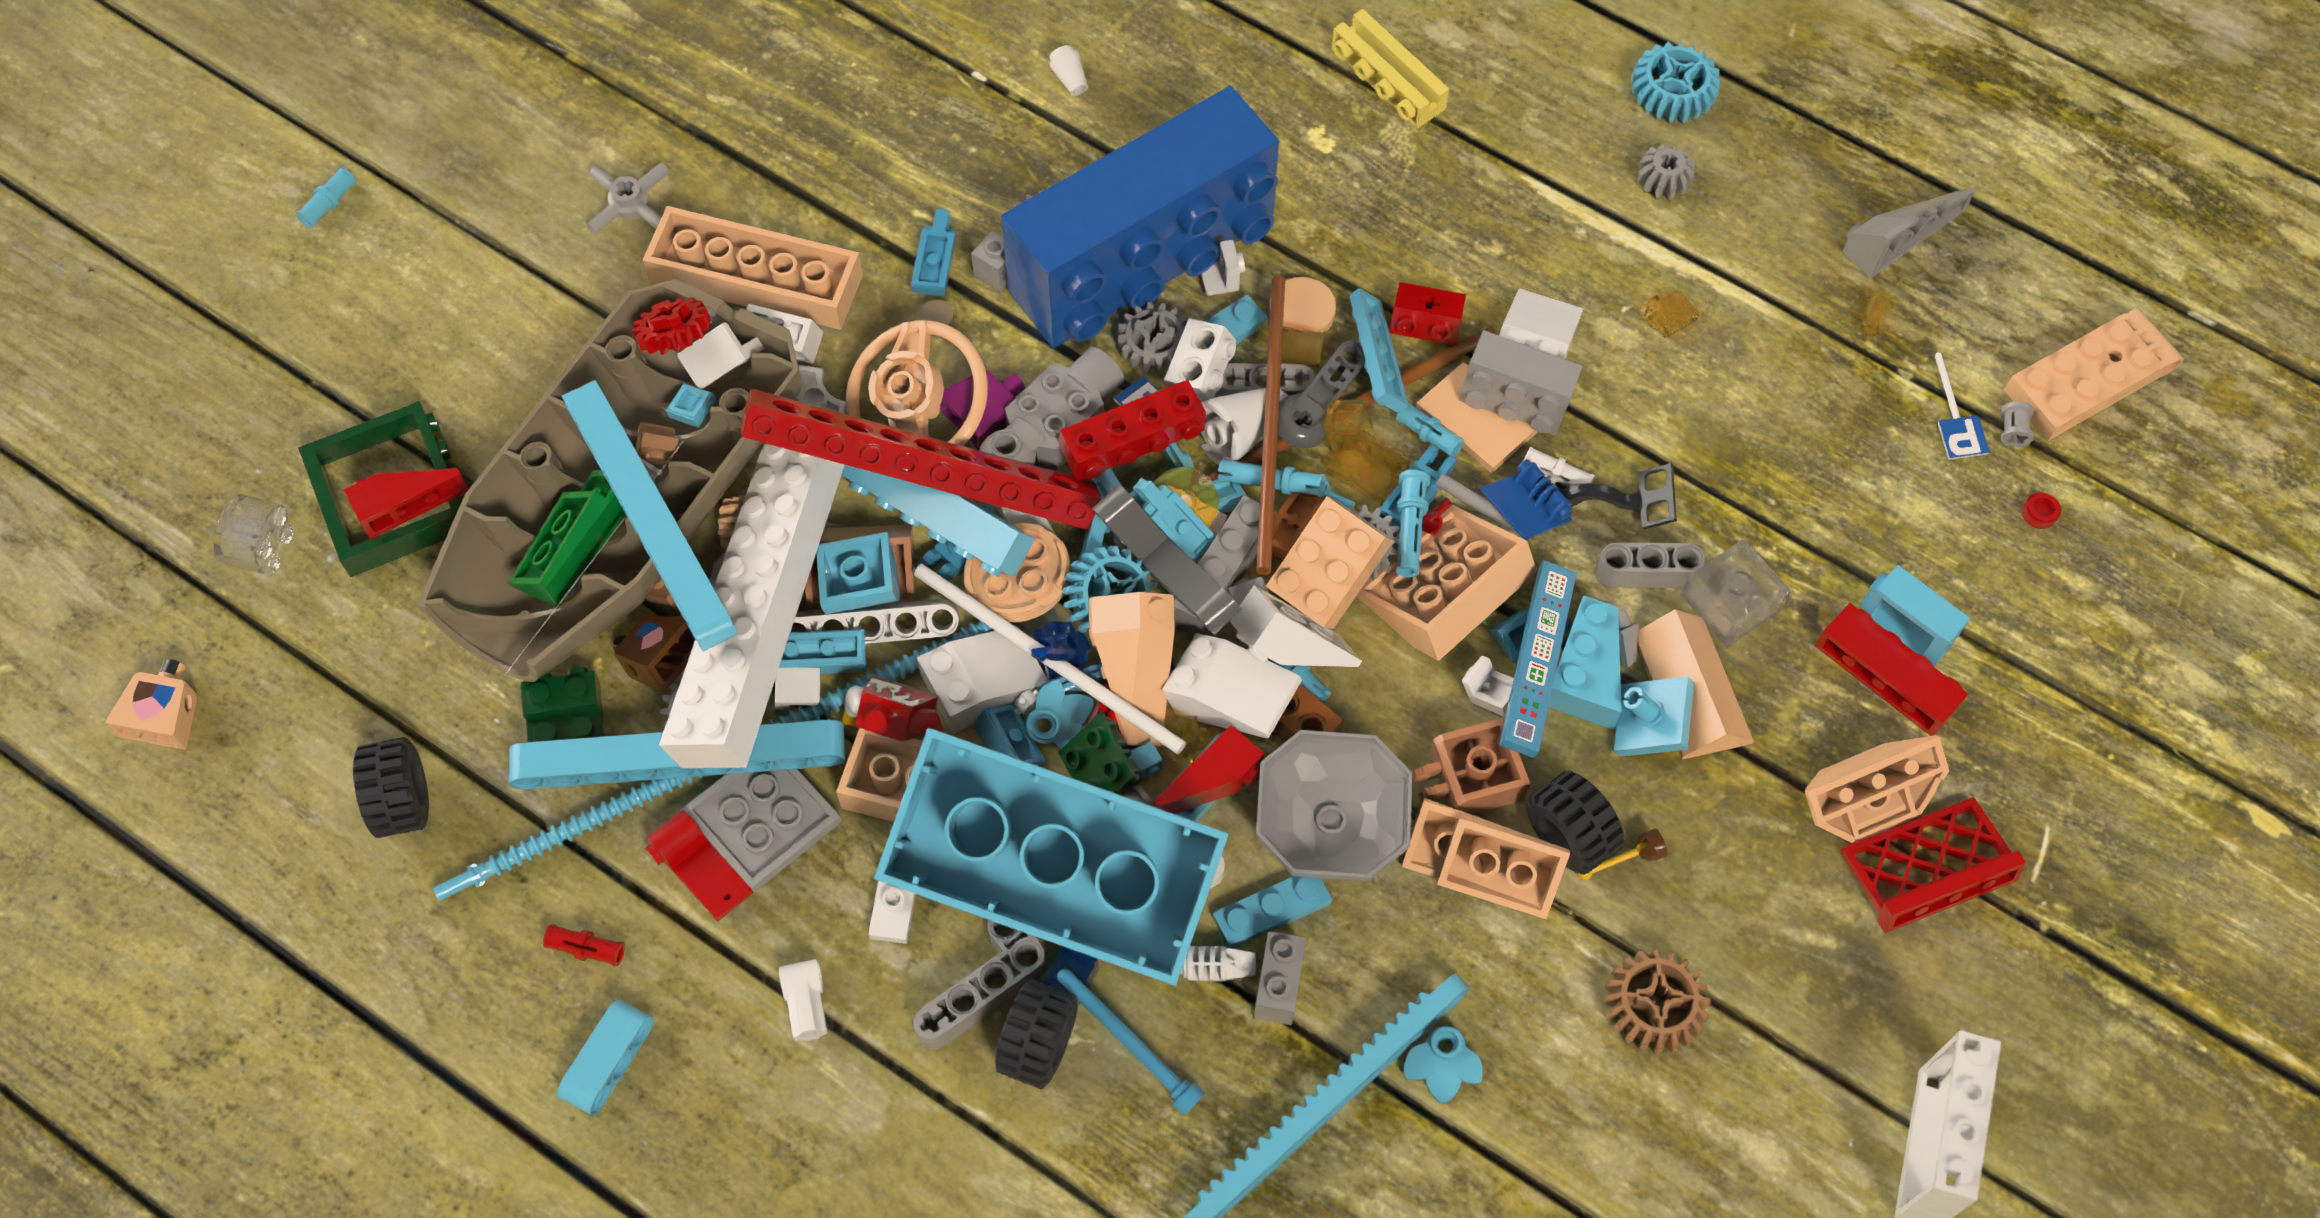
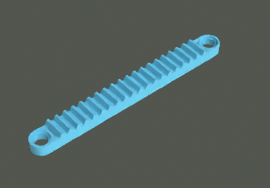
[1183,973,1470,1218]

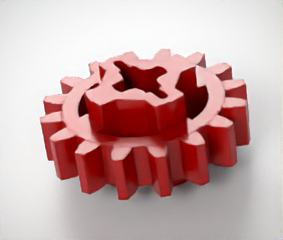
[632,297,712,355]

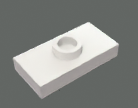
[868,881,916,944]

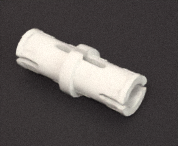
[1523,446,1594,487]

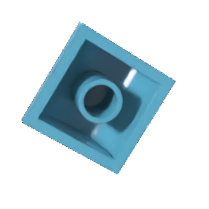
[817,532,900,614]

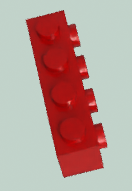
[1059,379,1206,482]

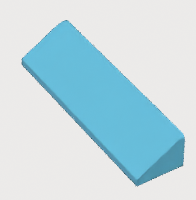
[779,629,867,674]

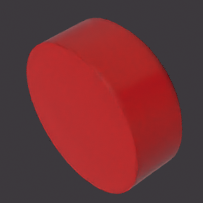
[2022,492,2061,529]

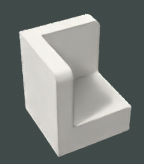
[775,668,820,714]

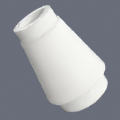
[1049,45,1088,96]

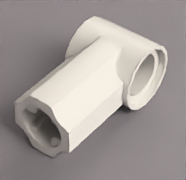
[779,959,828,1041]

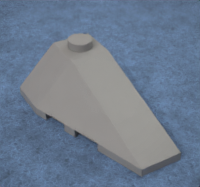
[1843,188,1975,278]

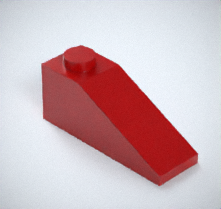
[343,468,469,539]
[1153,725,1264,814]

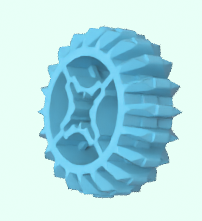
[1631,41,1720,124]
[1062,545,1158,639]

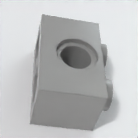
[1254,931,1306,1025]

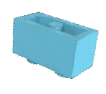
[1124,741,1162,787]

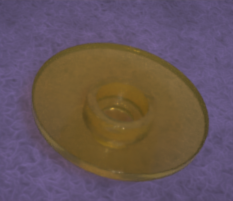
[1153,467,1219,528]

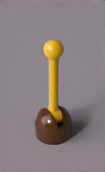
[1577,828,1668,880]

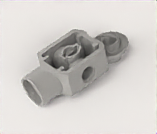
[979,347,1124,470]

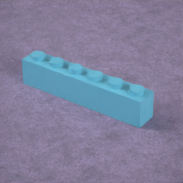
[842,465,1035,577]

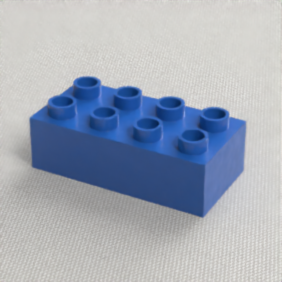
[1001,85,1279,349]

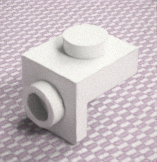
[1201,240,1245,295]
[1462,656,1514,717]

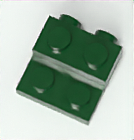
[520,666,605,742]

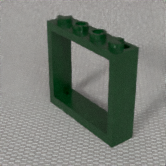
[298,401,465,577]

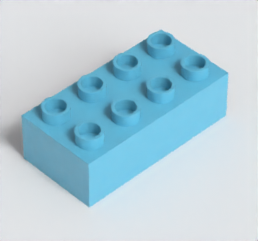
[874,728,1229,986]

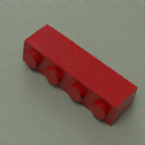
[1815,603,1969,736]

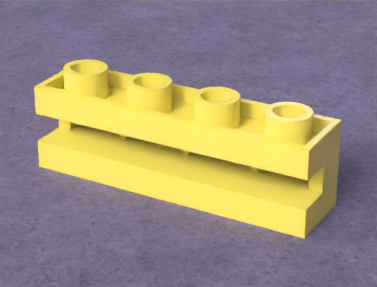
[1332,9,1449,129]

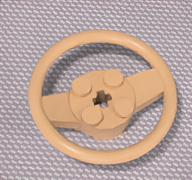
[846,320,988,446]

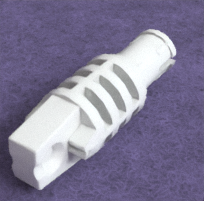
[1180,946,1256,981]

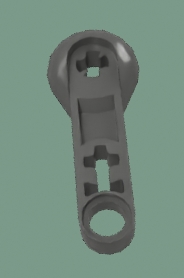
[1278,340,1366,449]

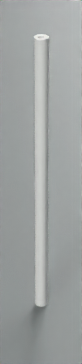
[914,564,1186,754]

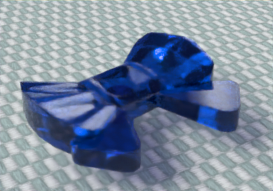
[1031,621,1075,662]

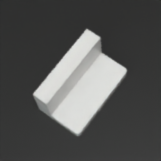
[677,322,765,389]

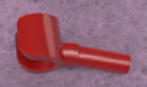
[1422,498,1451,535]

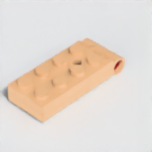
[2004,308,2184,442]

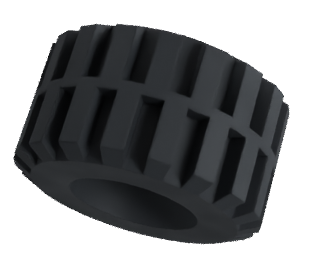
[353,737,429,838]
[1526,770,1625,875]
[995,979,1078,1089]

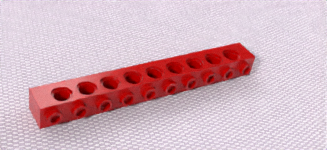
[741,388,1101,530]

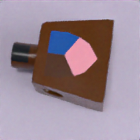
[613,616,695,692]

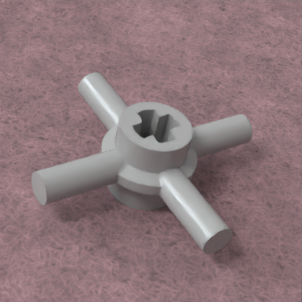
[587,163,669,235]

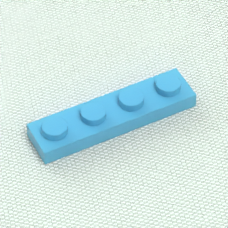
[1349,288,1408,413]

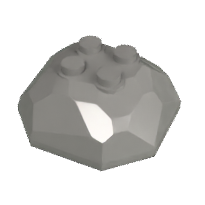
[1256,730,1412,881]

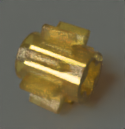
[1163,714,1208,762]

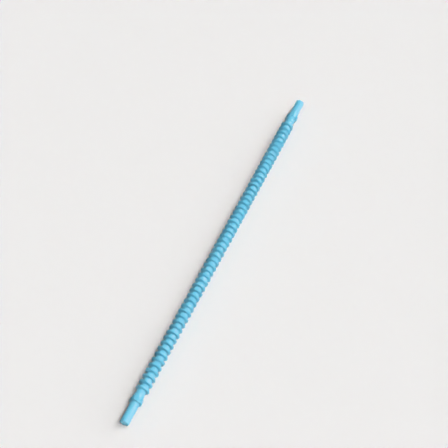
[433,583,1072,901]

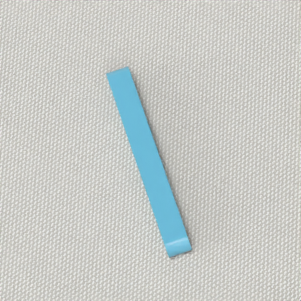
[562,380,738,652]
[509,720,845,789]

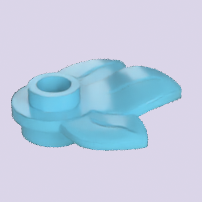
[1026,680,1094,749]
[1403,1026,1483,1104]

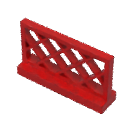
[1840,797,2027,933]

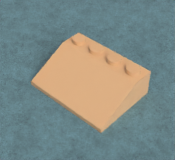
[1356,505,1537,661]

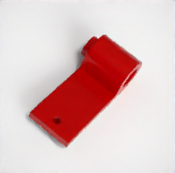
[644,809,753,922]

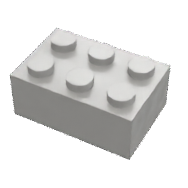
[1458,330,1583,436]

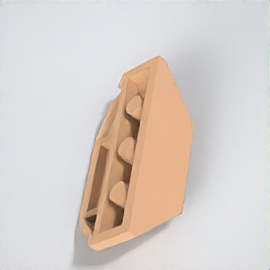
[1804,735,1949,843]

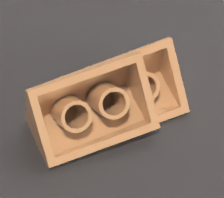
[1637,609,1754,759]
[1402,798,1570,919]

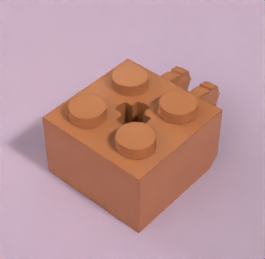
[1412,717,1530,815]

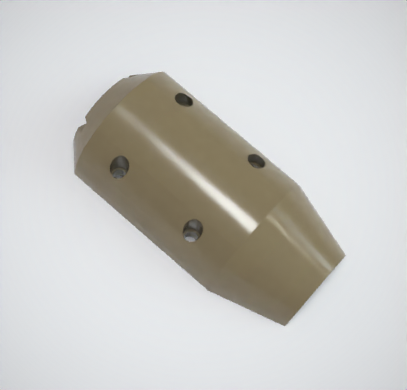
[417,279,802,682]

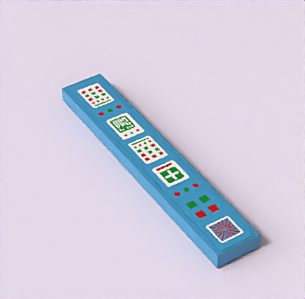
[1499,560,1577,758]

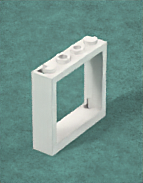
[1894,1030,2001,1218]

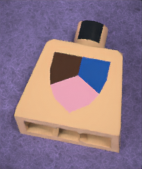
[105,659,197,750]

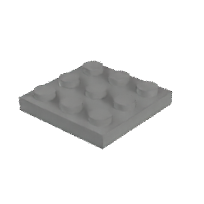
[682,769,842,893]

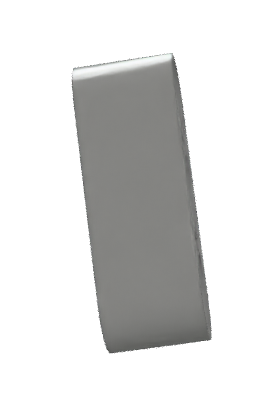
[1595,543,1705,588]

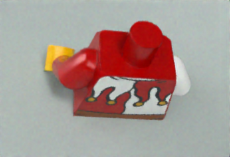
[841,675,945,741]

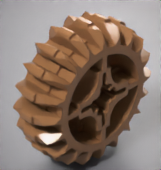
[1603,948,1711,1055]

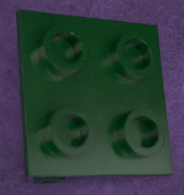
[1058,712,1142,793]

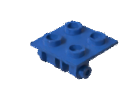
[1480,460,1573,540]

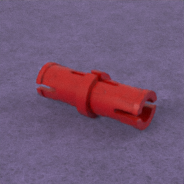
[543,924,625,967]

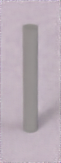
[1435,473,1521,537]

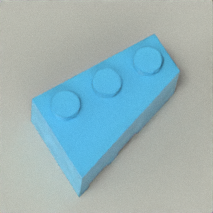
[1548,595,1622,730]

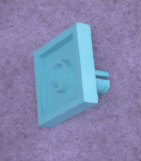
[1614,676,1695,757]

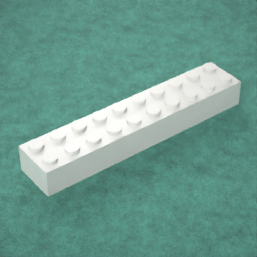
[659,443,844,768]

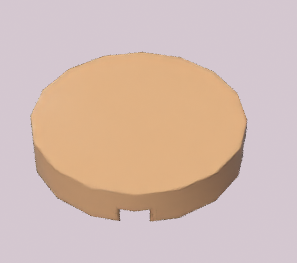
[1268,277,1336,340]

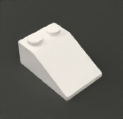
[1499,288,1584,360]
[1230,585,1362,667]
[917,626,1049,734]
[1162,633,1302,738]

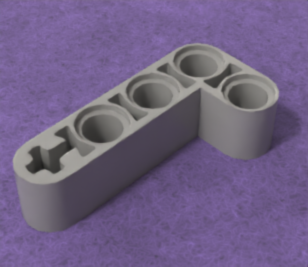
[913,920,1046,1050]

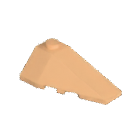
[1089,592,1174,747]

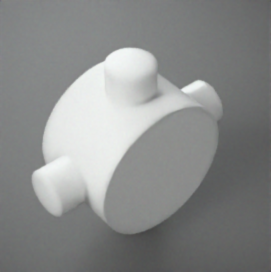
[1014,690,1039,716]

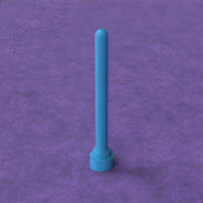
[1057,969,1205,1116]

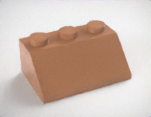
[805,524,915,610]

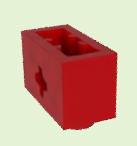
[1389,282,1467,346]

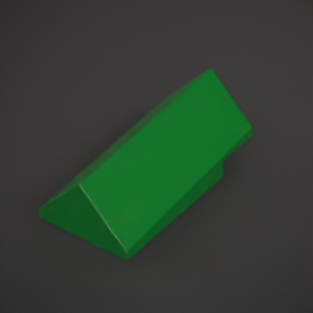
[508,470,626,607]

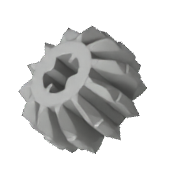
[1638,143,1695,201]

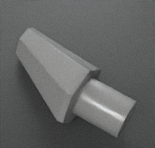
[1618,609,1639,668]

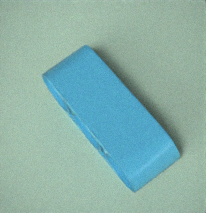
[557,999,654,1116]

